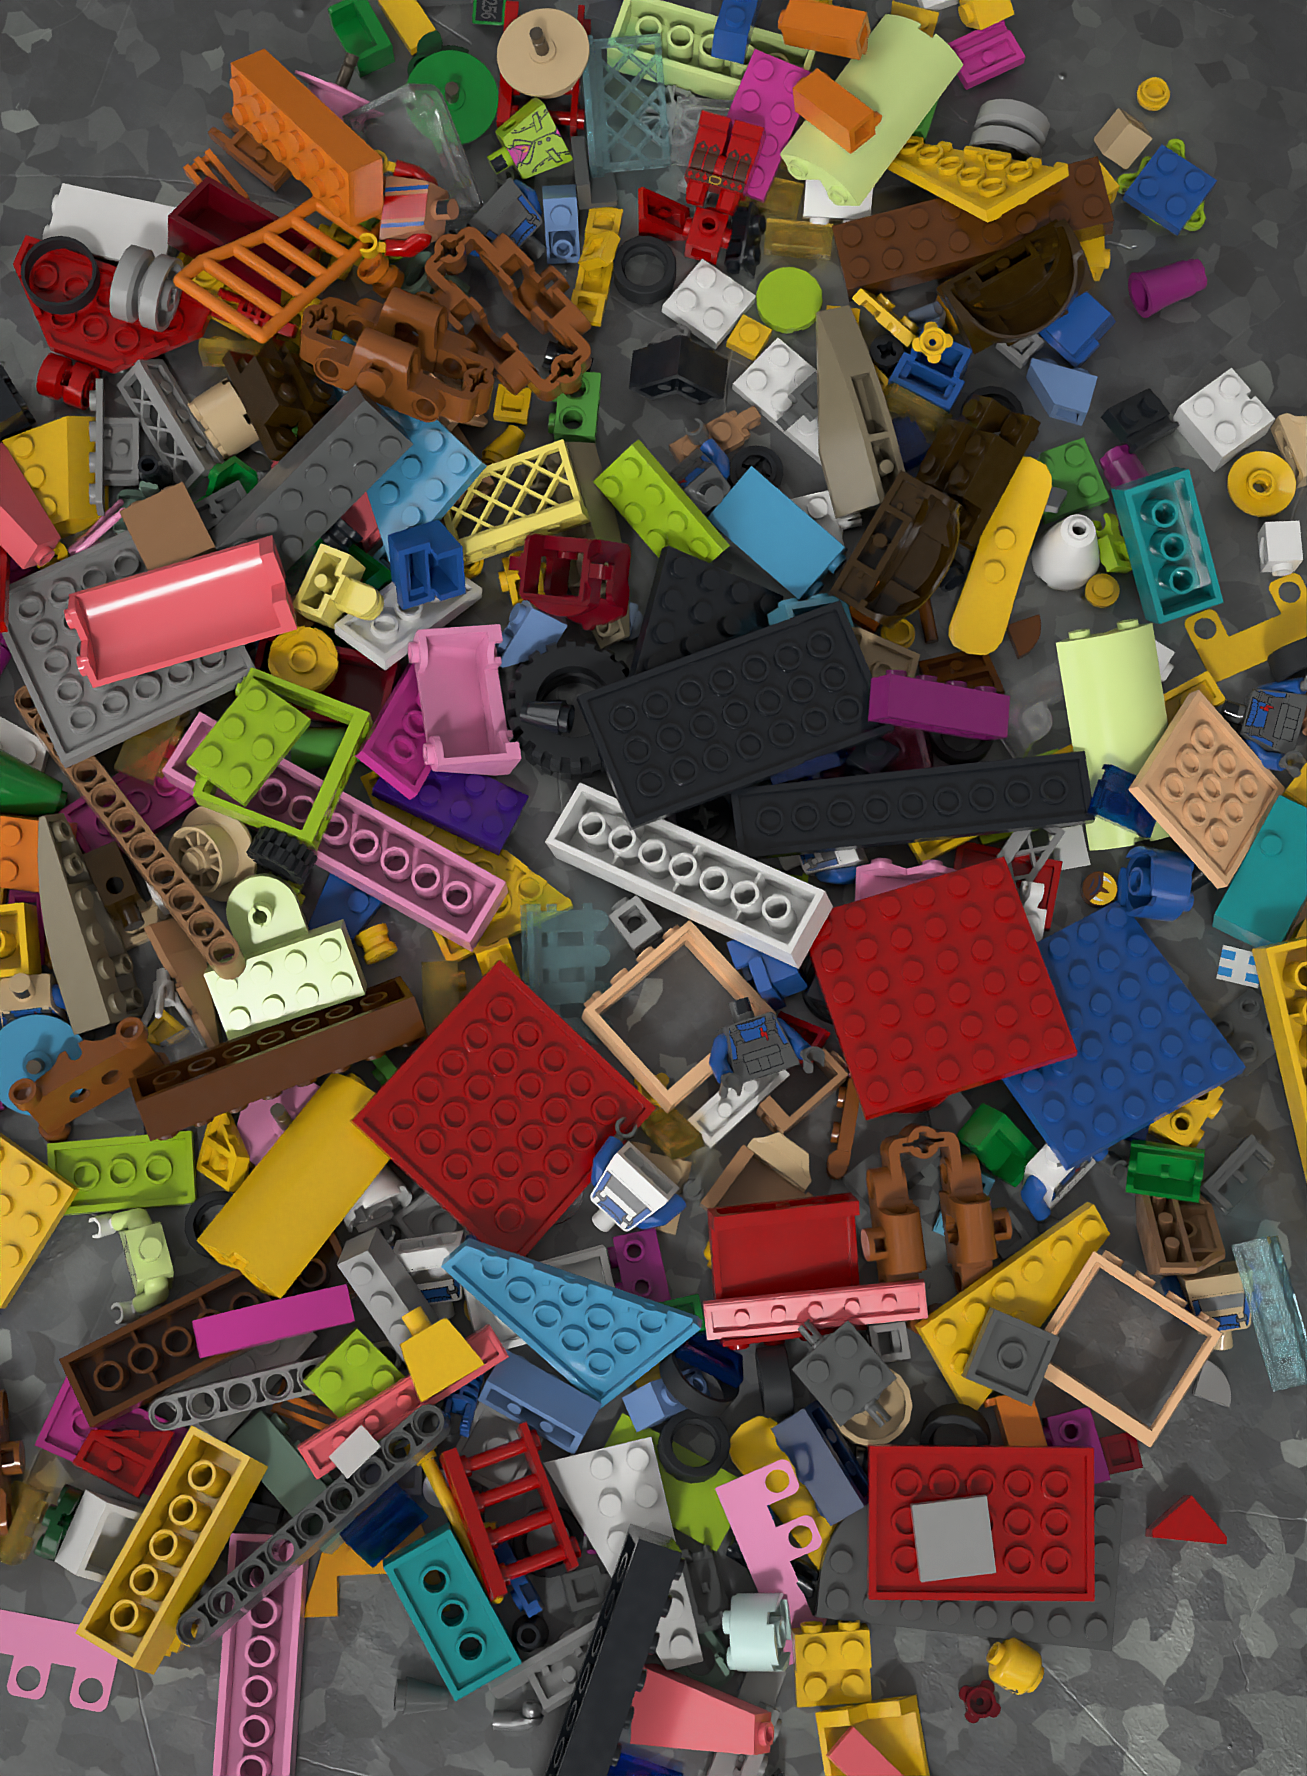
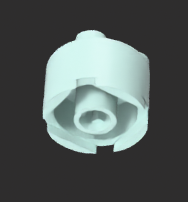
[722,1593,791,1672]

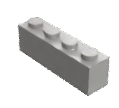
[337,1227,440,1365]

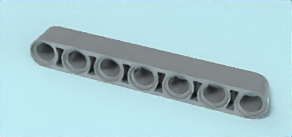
[148,1340,402,1431]

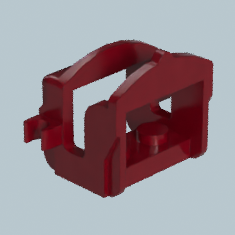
[508,533,631,631]

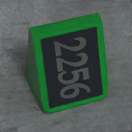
[472,0,507,26]

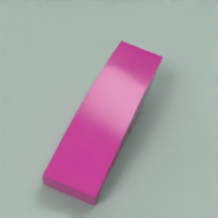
[192,1284,355,1358]

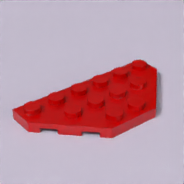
[13,235,212,374]

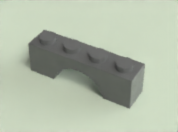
[841,1092,975,1214]

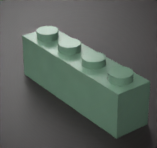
[228,1410,364,1554]

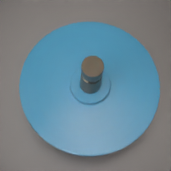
[0,1015,83,1116]

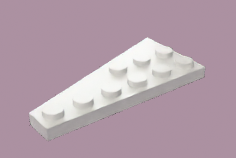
[543,1437,703,1670]

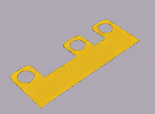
[1184,573,1307,682]

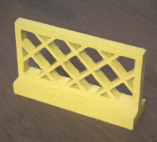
[444,439,591,566]

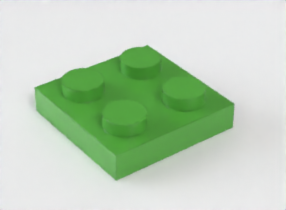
[1039,437,1110,525]

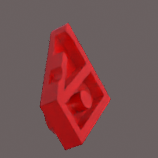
[72,1429,175,1499]

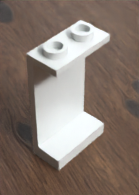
[43,183,177,262]

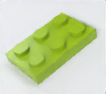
[186,678,311,807]
[302,1327,405,1445]

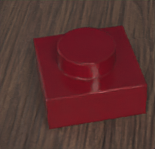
[1099,1432,1143,1475]

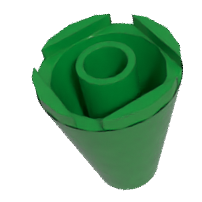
[0,749,68,816]

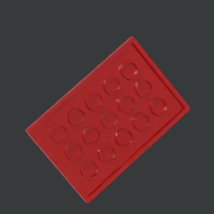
[867,1444,1095,1601]

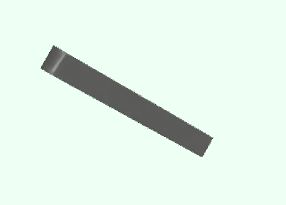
[176,1404,451,1647]

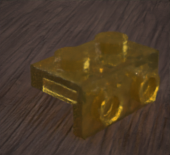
[114,715,184,786]
[0,1481,50,1566]

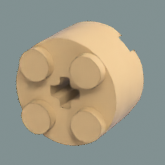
[187,377,260,460]

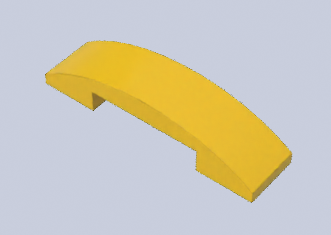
[571,207,623,327]

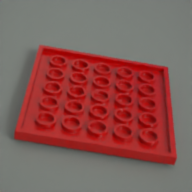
[808,856,1078,1120]
[350,960,656,1257]

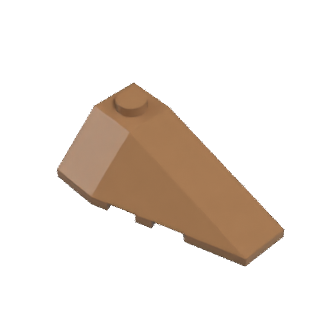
[143,918,223,1048]

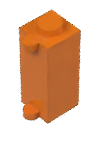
[778,0,871,60]
[793,68,882,154]
[983,1395,1047,1446]

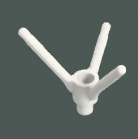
[141,968,207,1047]

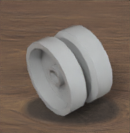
[969,99,1050,161]
[109,244,184,332]

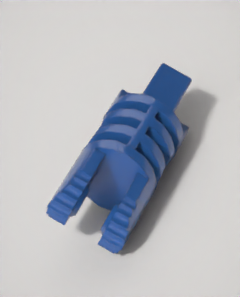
[436,1373,485,1437]

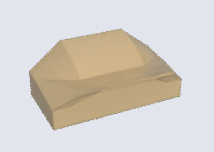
[1270,413,1307,489]
[747,1132,812,1193]

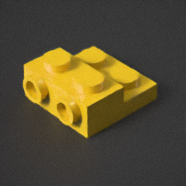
[791,1620,872,1708]

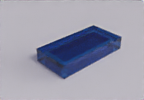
[675,1332,744,1388]

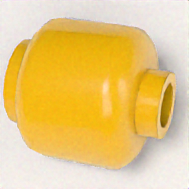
[986,1637,1044,1695]

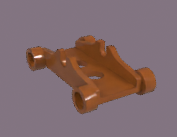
[8,1017,172,1143]

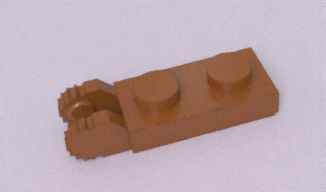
[208,112,292,192]
[825,1078,859,1181]

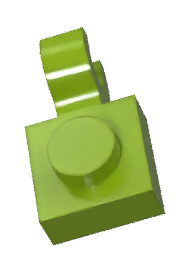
[1092,513,1132,574]

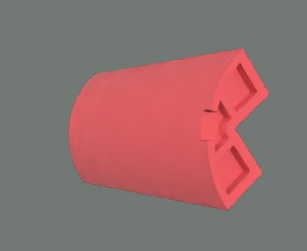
[64,535,297,688]

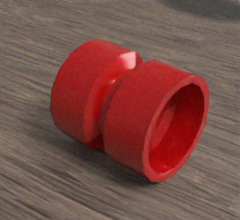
[36,353,100,410]

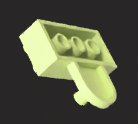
[204,874,367,1040]

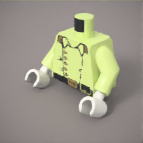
[89,1208,174,1324]

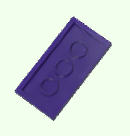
[371,769,529,856]

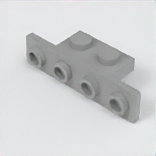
[89,378,140,516]
[487,1611,600,1713]
[706,1670,786,1776]

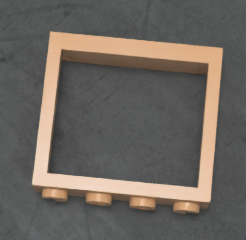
[581,920,777,1114]
[1044,1250,1224,1448]

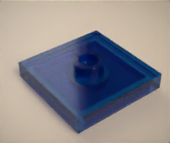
[771,750,849,785]

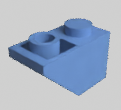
[542,184,580,264]
[1026,358,1098,426]
[495,600,568,668]
[622,1366,712,1432]

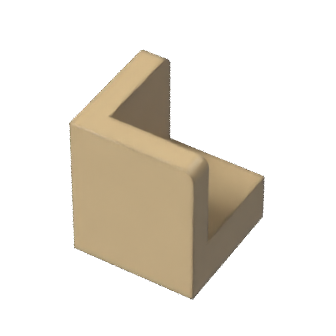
[1094,108,1153,169]

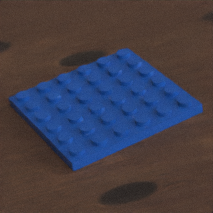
[1002,900,1246,1171]

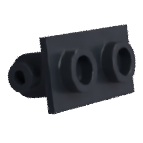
[724,201,766,278]

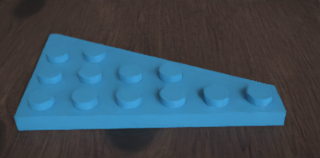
[332,334,487,562]
[441,1238,702,1409]

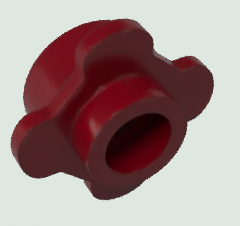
[959,1680,1001,1723]

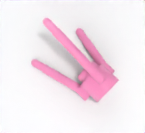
[67,499,125,556]

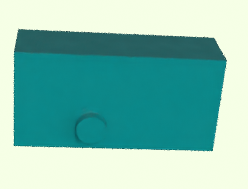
[1111,467,1224,624]
[1212,795,1307,948]

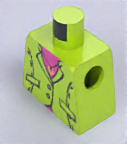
[487,97,573,179]

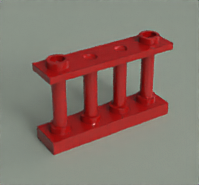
[496,1,591,141]
[439,1421,581,1602]

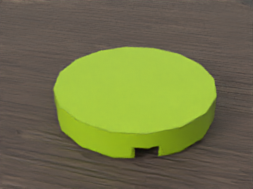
[756,267,823,334]

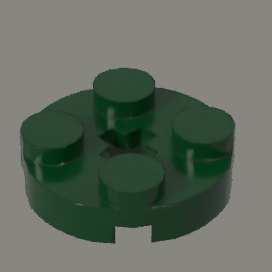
[34,1484,85,1563]

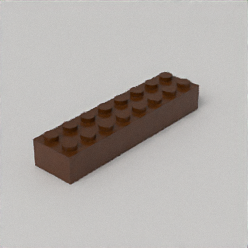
[832,156,1114,302]
[128,976,427,1142]
[59,1229,358,1428]

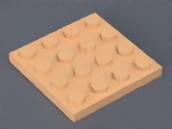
[1128,690,1285,889]

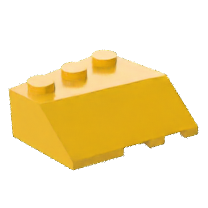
[2,416,109,539]

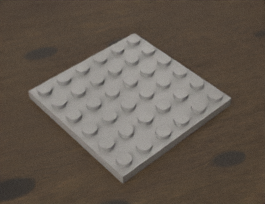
[2,530,256,769]

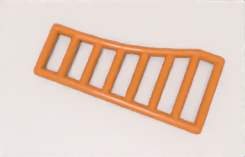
[173,175,386,344]

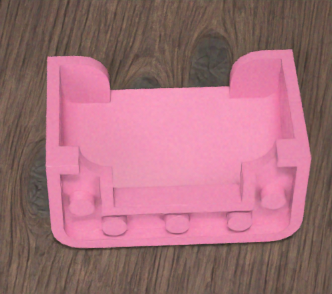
[408,624,522,776]

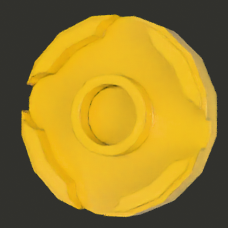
[268,626,339,693]

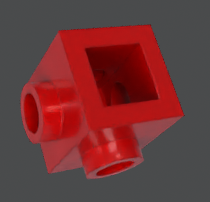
[682,207,733,265]

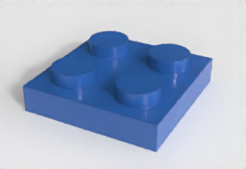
[1122,144,1217,236]

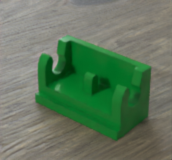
[1125,1139,1205,1203]

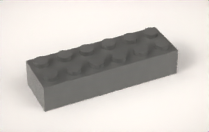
[209,384,413,572]

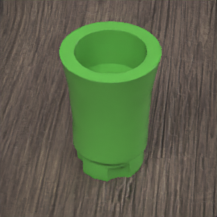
[291,726,360,770]

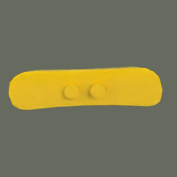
[948,456,1052,655]
[729,1416,840,1570]

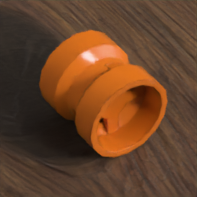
[357,252,404,299]

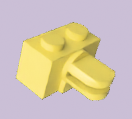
[293,543,384,630]

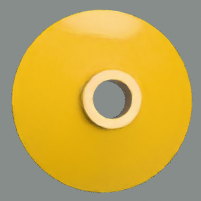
[1227,451,1296,517]

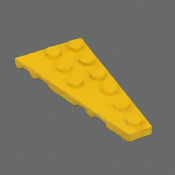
[914,1202,1110,1410]

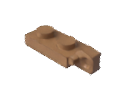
[669,406,761,465]

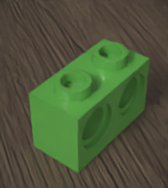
[548,371,601,445]

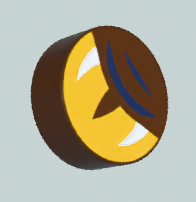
[1081,871,1118,908]

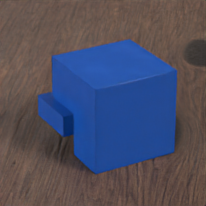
[1038,292,1116,368]
[888,327,972,417]
[388,519,466,610]
[726,940,809,1011]

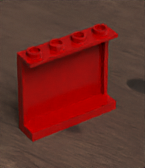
[707,1192,867,1350]

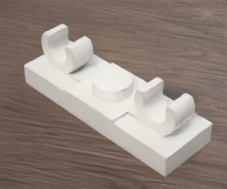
[686,1070,790,1149]

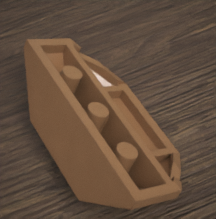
[1135,1194,1226,1276]

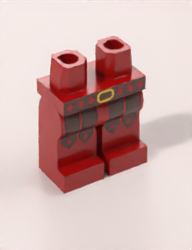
[684,110,766,216]

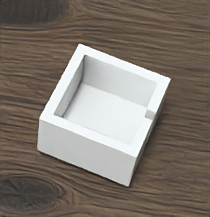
[1171,368,1275,472]
[55,1489,145,1583]

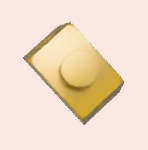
[399,1306,484,1402]

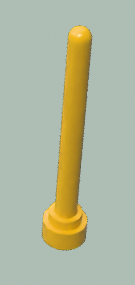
[404,1444,504,1604]

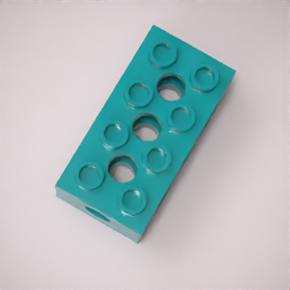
[383,1522,522,1701]

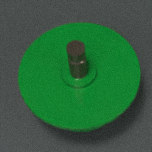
[405,50,498,146]

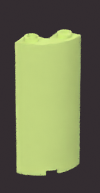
[780,14,963,206]
[1056,619,1169,851]

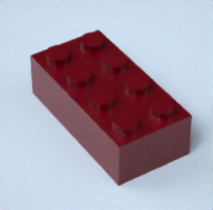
[167,176,320,307]
[254,635,402,728]

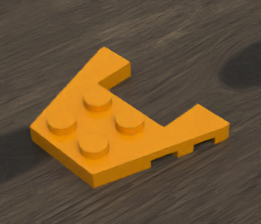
[304,1498,451,1618]

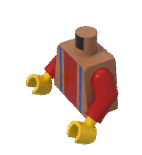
[359,150,459,259]

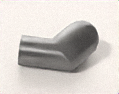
[493,1700,544,1731]

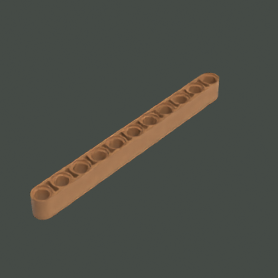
[14,685,246,980]

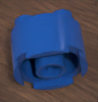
[1117,846,1194,922]

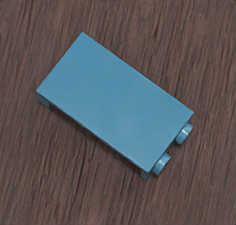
[707,466,848,601]

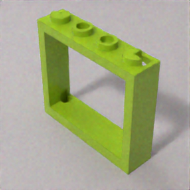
[192,667,373,851]

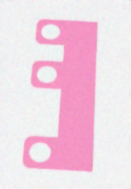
[715,1459,827,1665]
[0,1609,118,1712]

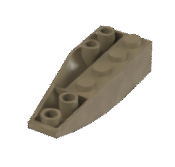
[816,305,905,519]
[521,442,630,649]
[38,813,145,1035]

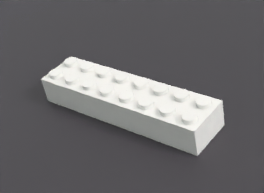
[545,783,833,969]

